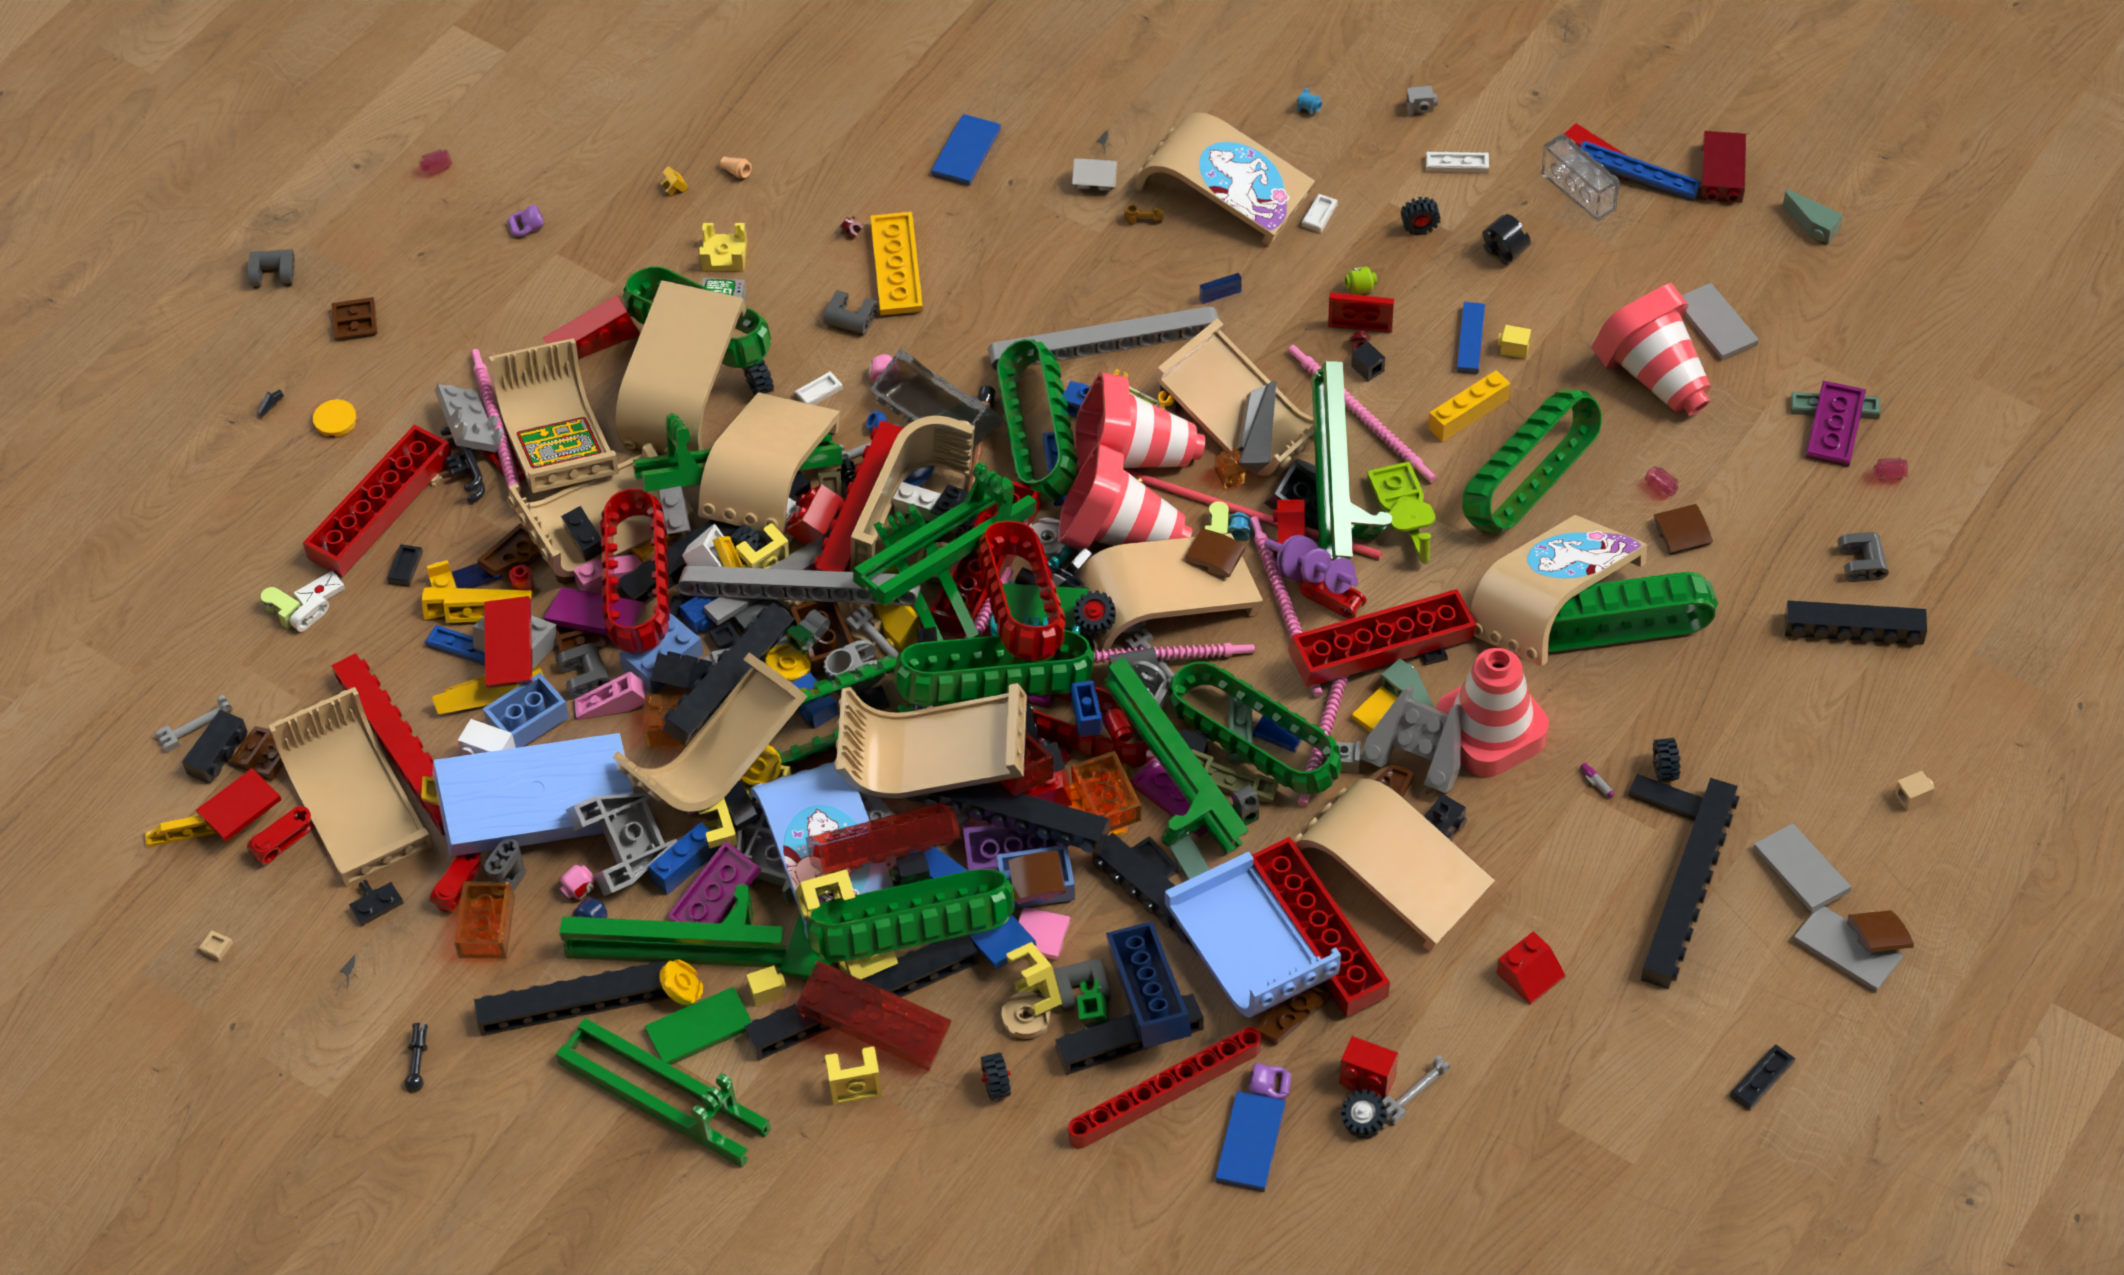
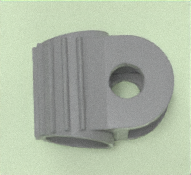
[823,640,885,695]
[1132,661,1169,709]

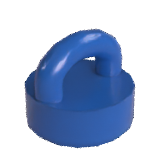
[866,410,887,431]

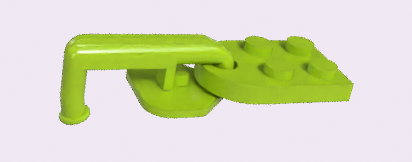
[1367,462,1435,564]

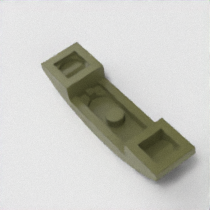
[1192,749,1279,802]

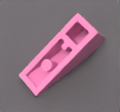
[573,554,642,594]
[574,672,648,720]

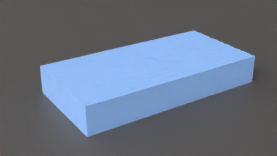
[432,733,634,857]

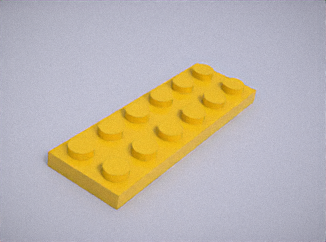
[870,212,923,315]

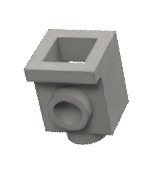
[1406,86,1438,117]
[1327,741,1361,773]

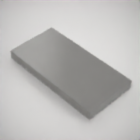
[1682,283,1759,360]
[1754,824,1851,913]
[1793,906,1903,992]

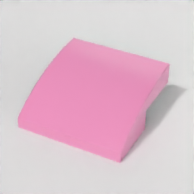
[1019,907,1070,960]

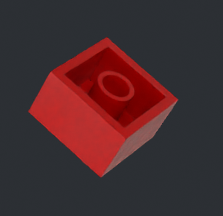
[785,484,843,545]
[1339,1036,1398,1100]

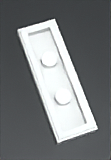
[1426,152,1489,173]

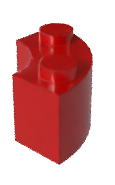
[1273,499,1306,554]

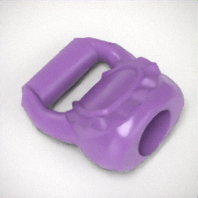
[507,205,544,237]
[1249,1063,1291,1099]

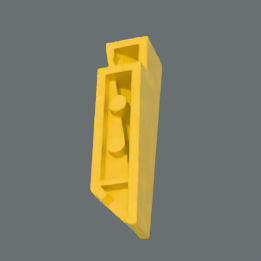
[422,587,532,623]
[432,665,543,714]
[145,814,216,848]

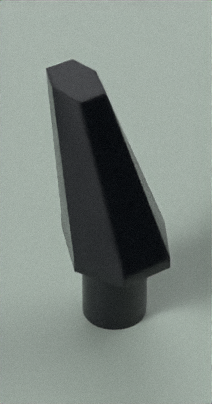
[258,389,284,419]

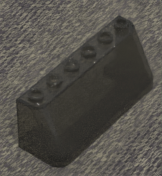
[870,349,1004,447]

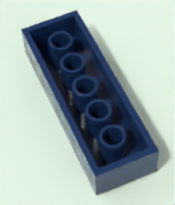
[1106,921,1192,1048]

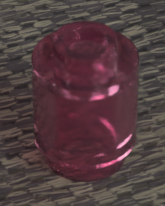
[419,149,452,175]
[1873,458,1908,481]
[1645,466,1678,498]

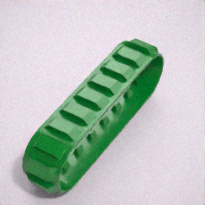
[623,267,771,368]
[997,339,1079,502]
[1462,389,1602,533]
[1548,572,1719,652]
[894,630,1094,706]
[776,653,927,766]
[1168,662,1342,794]
[806,869,1015,962]

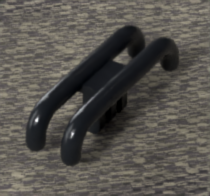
[440,426,485,503]

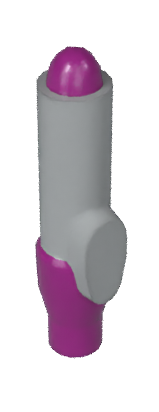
[1580,762,1614,797]

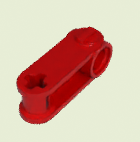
[1299,578,1367,619]
[247,806,312,865]
[429,852,481,912]

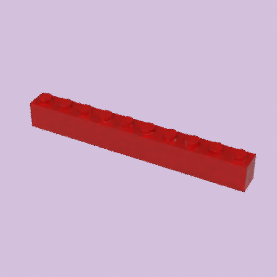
[331,653,445,836]

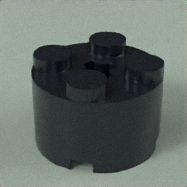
[1482,214,1531,265]

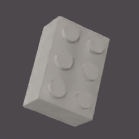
[473,615,556,670]

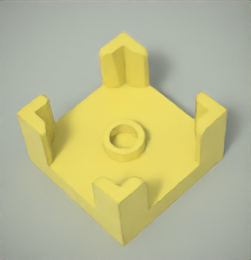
[699,223,747,271]
[736,523,789,569]
[698,798,737,858]
[795,870,855,919]
[1006,942,1062,1016]
[838,951,898,982]
[825,1047,882,1105]

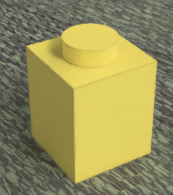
[1497,325,1531,359]
[747,966,786,1006]

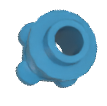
[1297,88,1323,115]
[1227,512,1251,541]

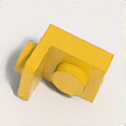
[426,560,456,588]

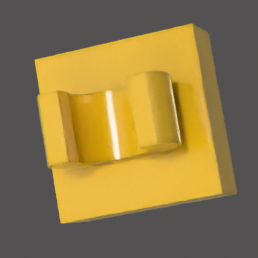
[660,166,689,195]

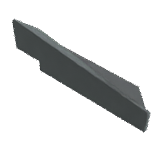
[1237,381,1277,473]

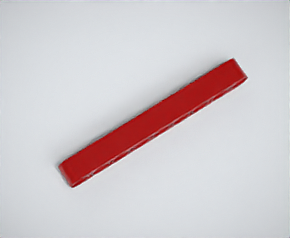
[1068,1027,1261,1149]

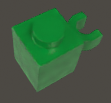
[1077,979,1109,1027]

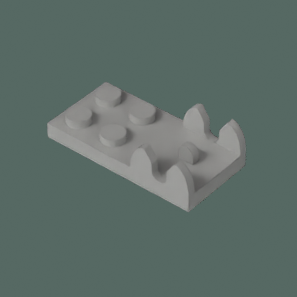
[435,384,503,452]

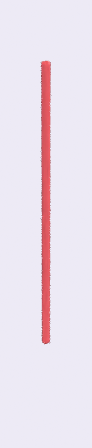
[1123,468,1382,560]

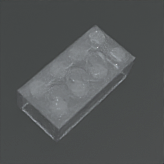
[1541,133,1620,222]

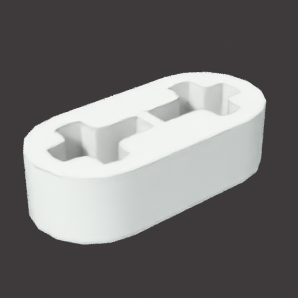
[290,595,329,632]

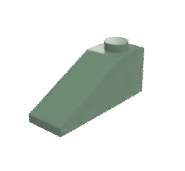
[1782,189,1843,245]
[1381,658,1434,708]

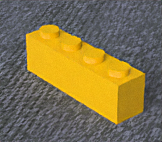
[1428,370,1510,442]

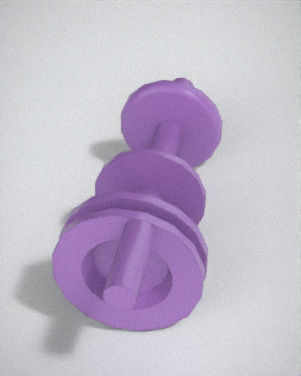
[1264,535,1358,594]

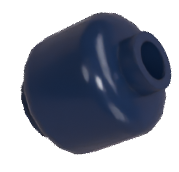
[572,898,608,918]

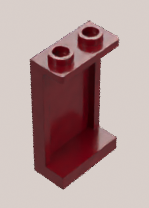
[1701,131,1746,203]

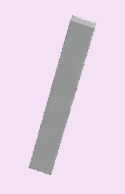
[704,531,831,625]

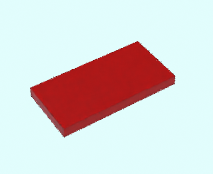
[484,596,532,688]

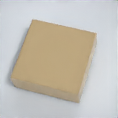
[198,930,233,962]

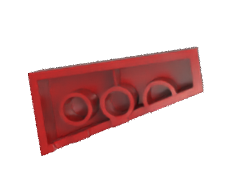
[543,295,641,359]

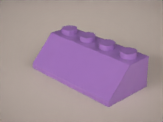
[962,820,1061,871]

